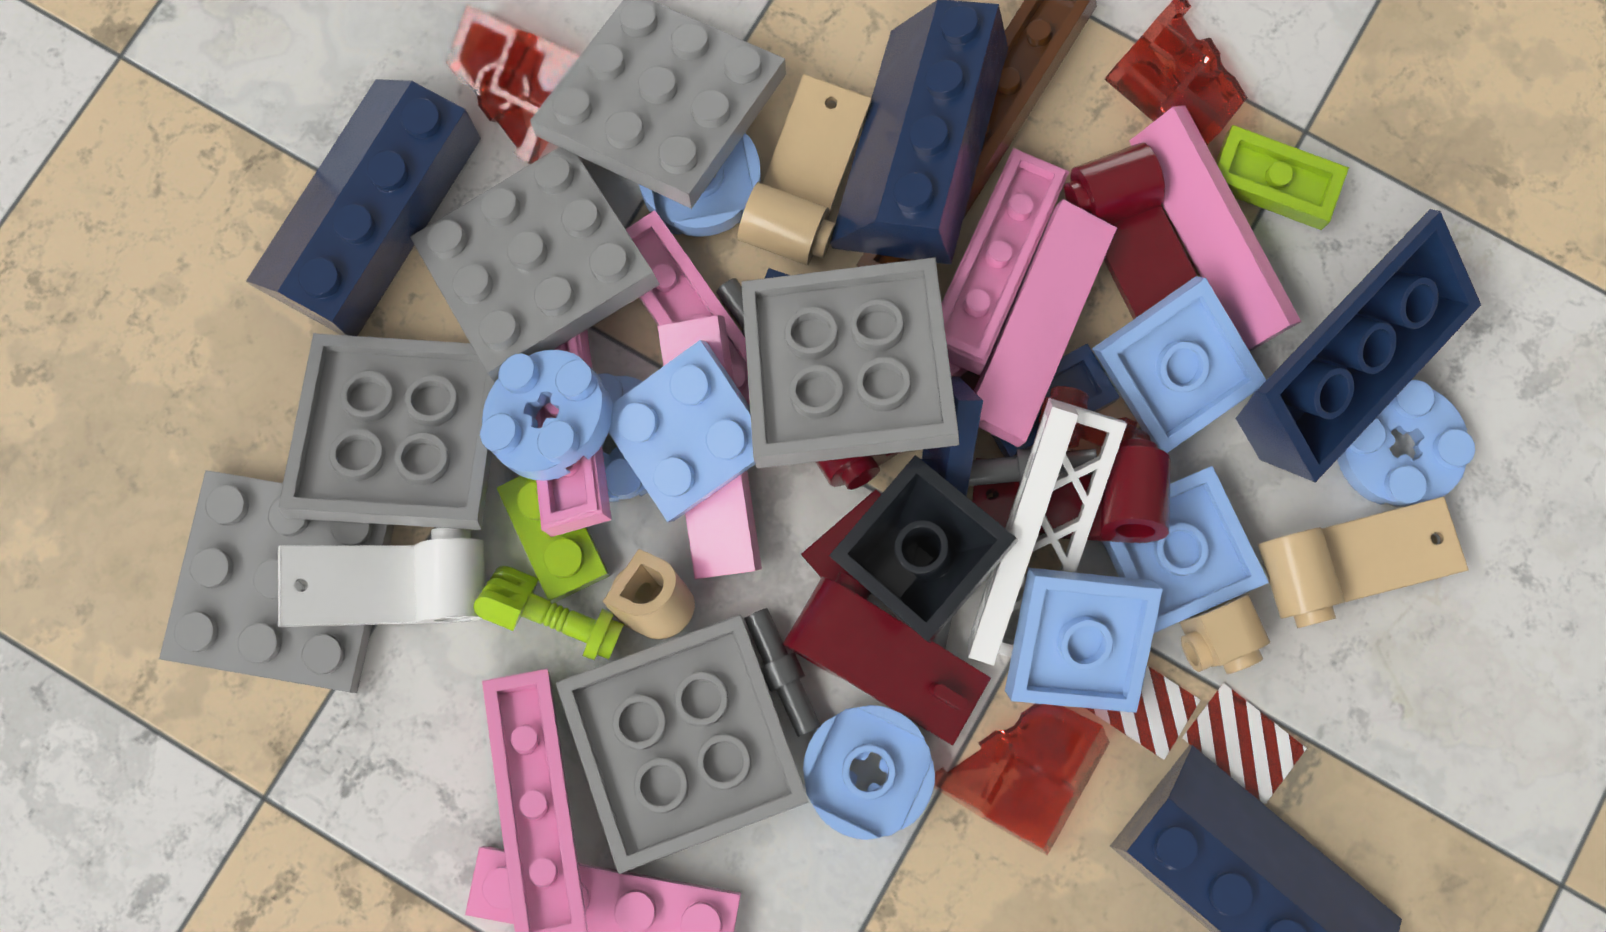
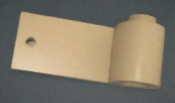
[737,74,872,265]
[1258,497,1469,628]

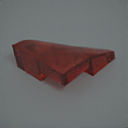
[1104,0,1248,145]
[446,5,580,164]
[934,703,1110,856]

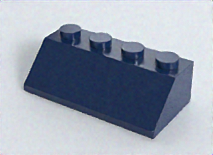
[830,0,1008,265]
[246,79,481,336]
[1235,209,1481,483]
[1110,745,1402,932]

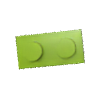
[1216,125,1349,230]
[496,476,610,603]

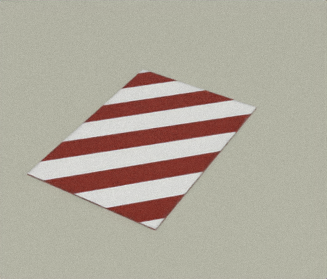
[1085,666,1200,760]
[1182,683,1307,804]

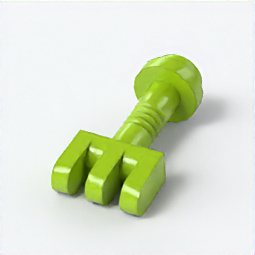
[473,566,624,661]

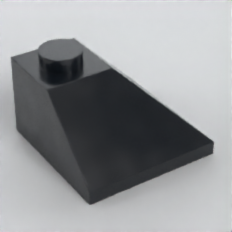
[829,455,1018,643]

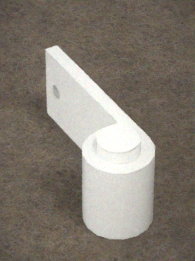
[278,528,485,627]

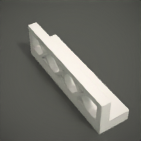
[968,398,1127,666]

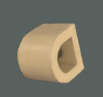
[602,549,695,640]
[1179,594,1270,674]

